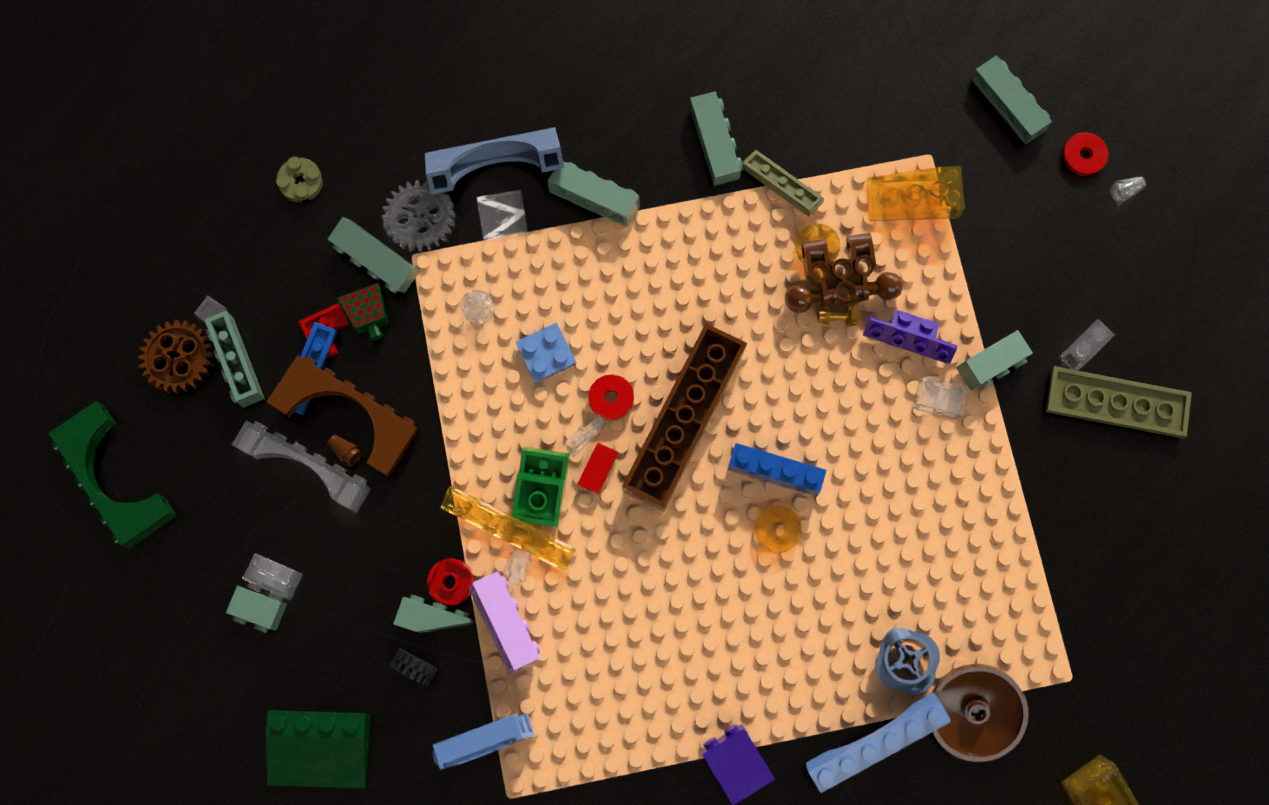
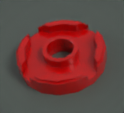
[1062,132,1109,177]
[588,374,634,420]
[427,558,474,606]

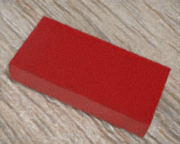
[577,443,619,495]

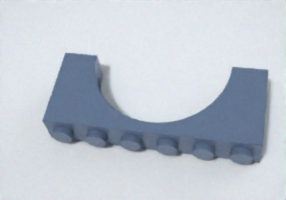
[425,127,564,195]

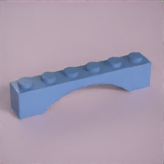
[806,692,951,793]

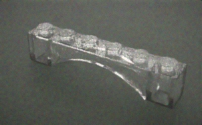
[232,421,371,513]

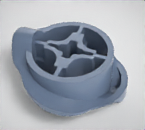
[876,628,940,695]

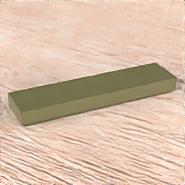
[742,150,824,217]

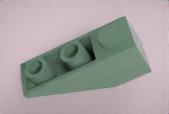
[394,595,473,633]

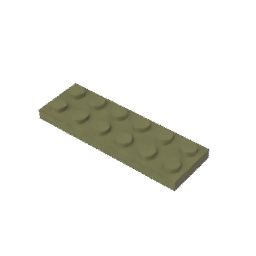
[1045,366,1192,438]

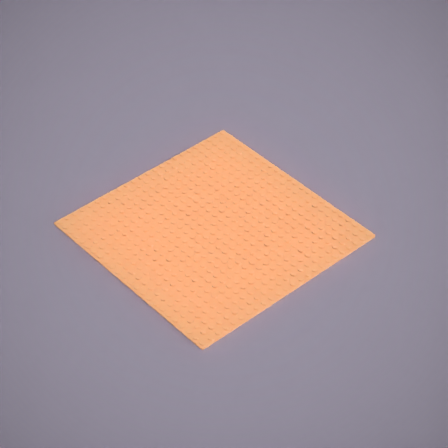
[412,155,1072,799]

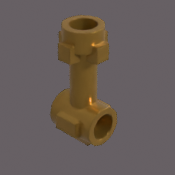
[817,306,861,326]

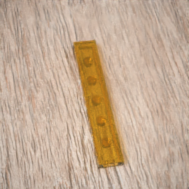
[440,486,576,571]

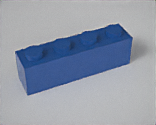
[727,443,827,497]

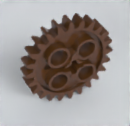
[138,320,215,394]

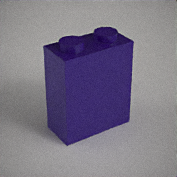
[700,724,775,805]

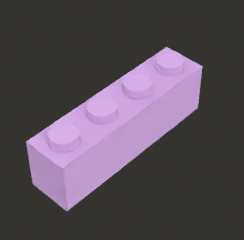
[469,571,540,674]

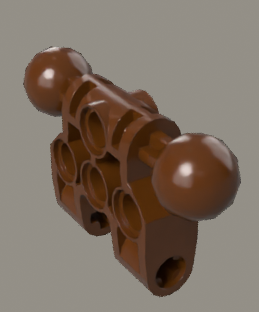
[785,233,903,313]

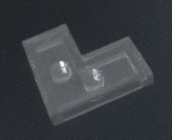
[565,414,605,457]

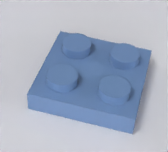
[516,323,577,384]

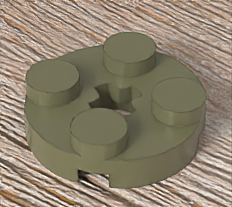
[276,157,323,202]

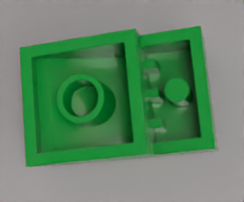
[511,446,570,527]

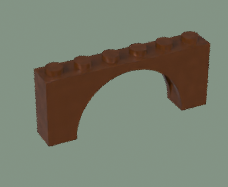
[267,355,418,477]

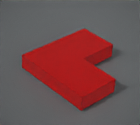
[299,303,350,358]

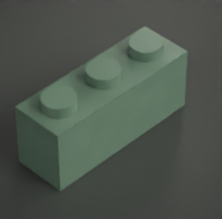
[956,330,1033,391]

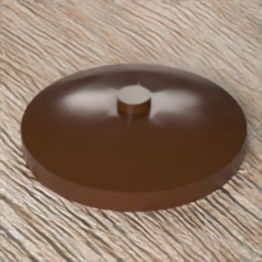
[932,664,1028,762]

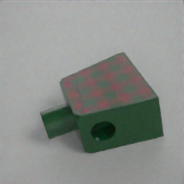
[338,283,389,341]

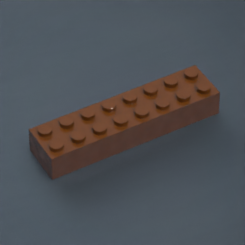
[622,323,747,512]

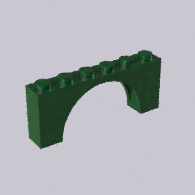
[48,401,177,549]

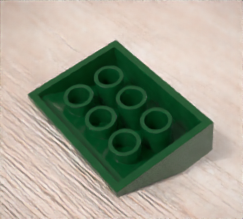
[266,710,371,789]

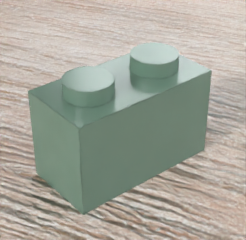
[226,586,287,633]

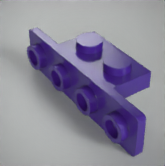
[863,309,957,364]

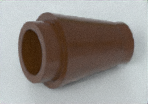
[327,435,362,467]

